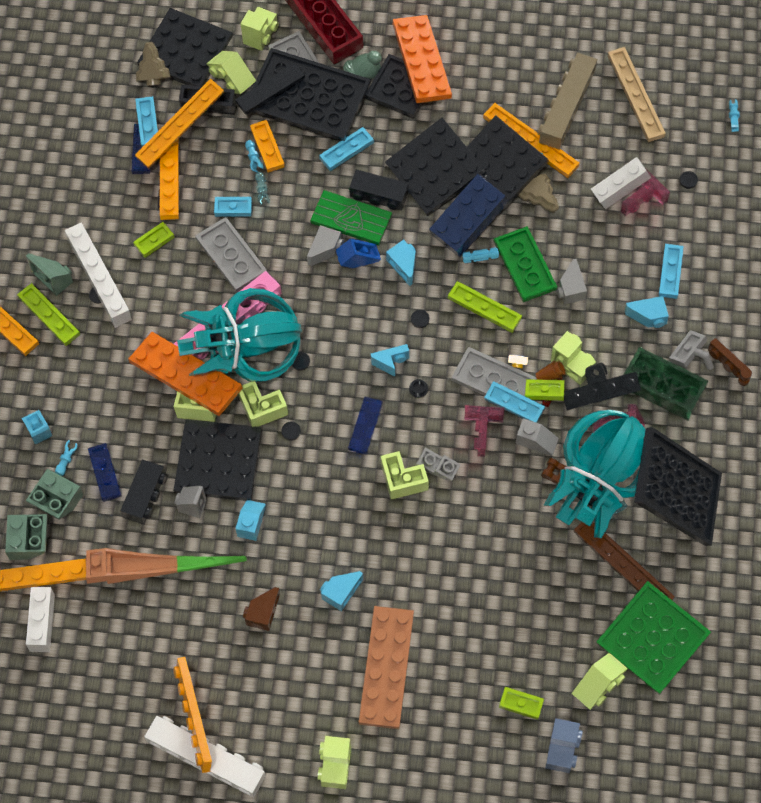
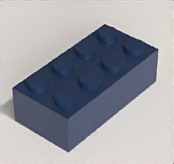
[429,174,508,258]

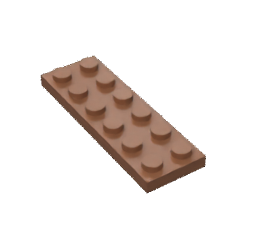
[359,606,414,729]

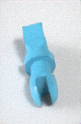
[729,99,740,132]
[245,140,264,173]
[55,440,77,476]

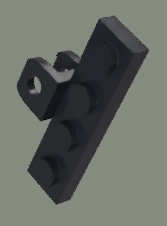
[564,362,642,410]

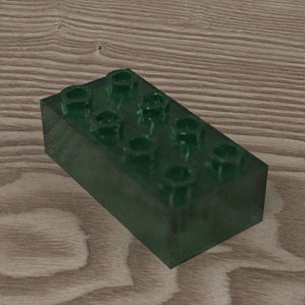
[623,347,708,421]

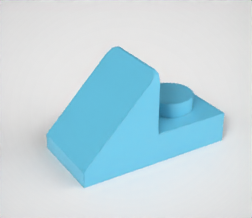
[371,344,409,376]
[22,410,52,444]

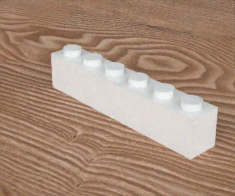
[65,222,132,328]
[144,716,266,798]

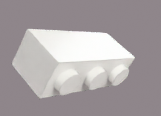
[591,157,651,209]
[26,587,55,652]

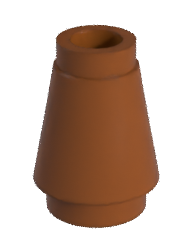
[536,360,566,380]

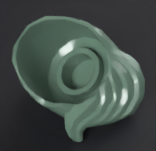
[343,51,382,79]

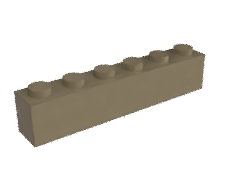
[538,52,598,150]

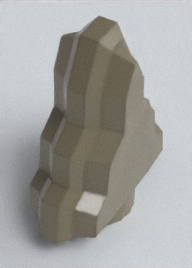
[136,42,171,86]
[518,174,559,213]

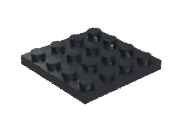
[137,8,233,86]
[467,115,549,215]
[385,117,486,216]
[173,419,262,501]

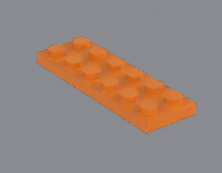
[392,15,452,103]
[128,332,243,416]

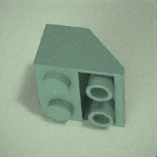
[26,469,83,520]
[5,514,47,560]

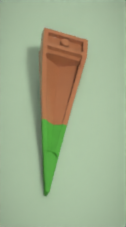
[86,548,247,584]

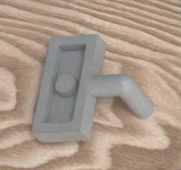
[669,330,714,370]

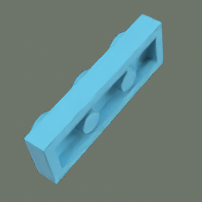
[135,96,158,147]
[319,127,374,171]
[659,244,684,299]
[484,381,545,423]

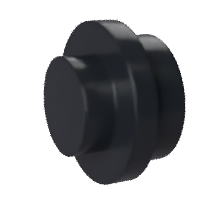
[409,379,428,398]

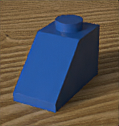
[336,239,381,268]

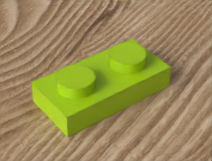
[133,222,175,258]
[525,379,564,401]
[499,687,544,720]

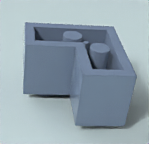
[545,718,583,774]

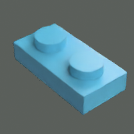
[214,197,252,217]

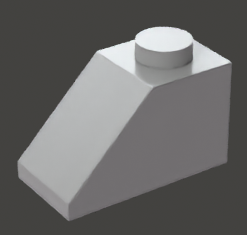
[307,225,343,266]
[557,259,587,305]
[516,418,559,456]
[175,486,207,518]

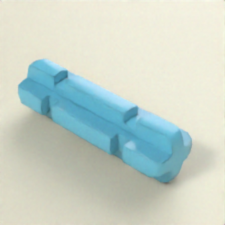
[462,247,499,263]

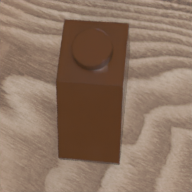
[243,587,280,631]

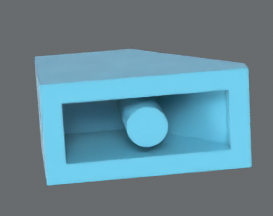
[386,240,416,286]
[625,296,669,328]
[236,500,266,541]
[320,571,363,611]

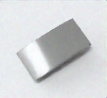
[415,447,461,481]

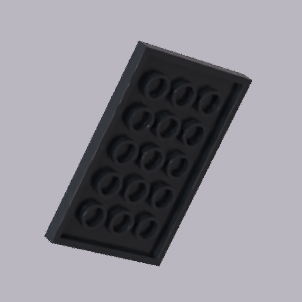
[252,48,371,141]
[634,427,722,546]

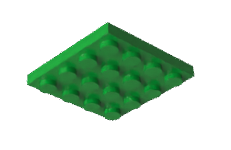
[596,581,711,695]

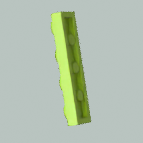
[448,281,522,333]
[17,283,80,346]

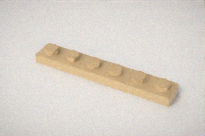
[608,47,666,142]

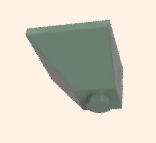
[26,253,73,296]

